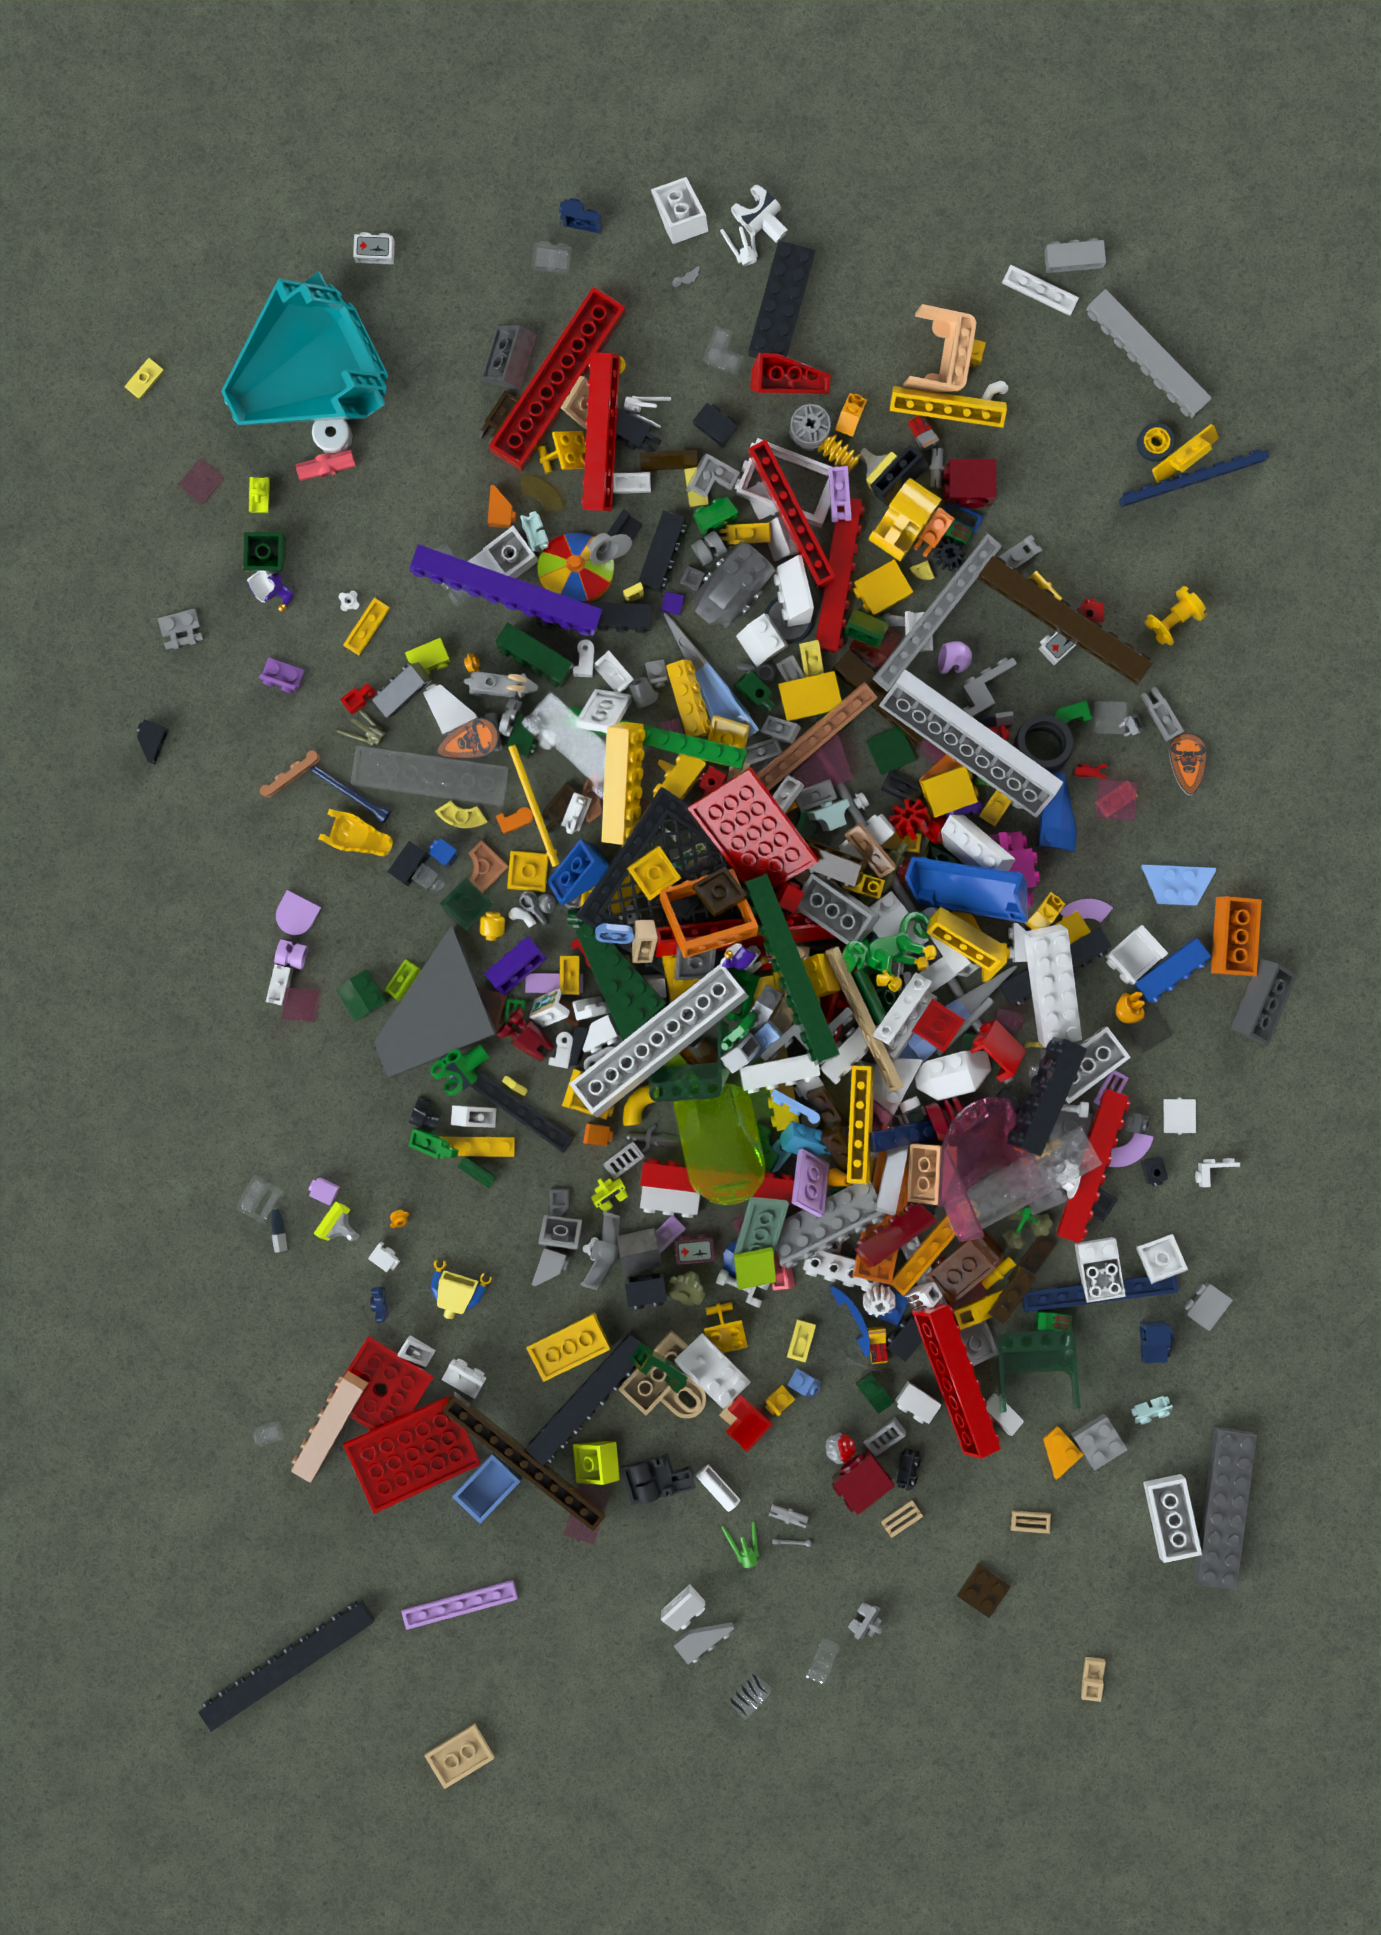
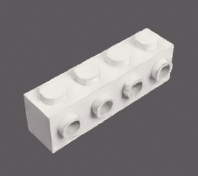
[802,1250,880,1292]

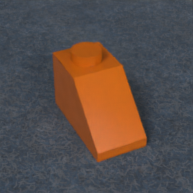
[488,485,516,528]
[583,1123,614,1146]

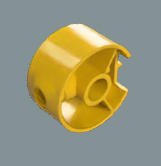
[868,478,942,562]

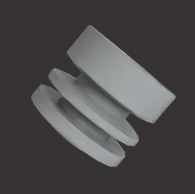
[789,404,831,451]

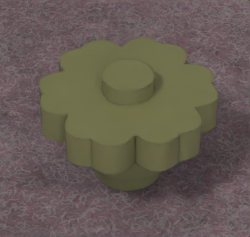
[666,1271,705,1306]

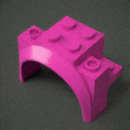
[988,831,1040,909]

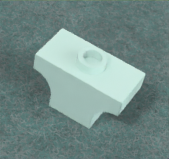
[807,799,850,831]

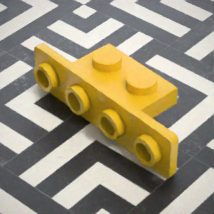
[1152,424,1219,484]

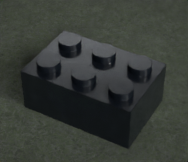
[625,1272,668,1310]

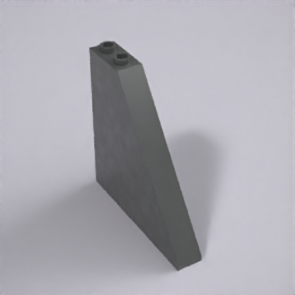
[374,927,497,1078]

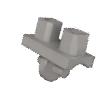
[848,1603,883,1640]

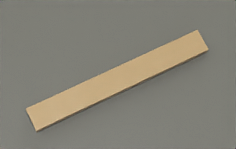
[825,947,904,1091]

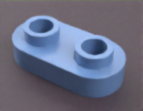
[595,923,634,944]

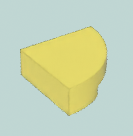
[909,560,935,580]
[502,1076,528,1096]

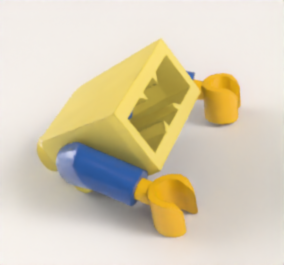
[431,1259,491,1319]

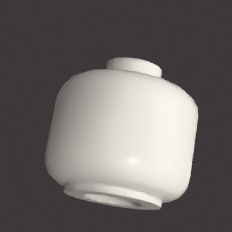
[536,729,556,750]

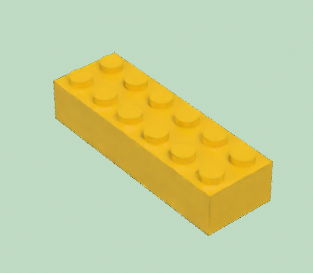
[602,722,645,845]

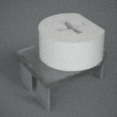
[895,1096,927,1125]

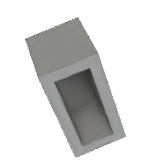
[721,1032,762,1074]

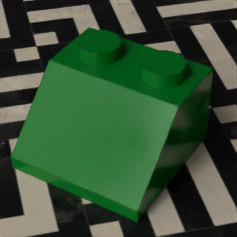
[693,497,738,538]

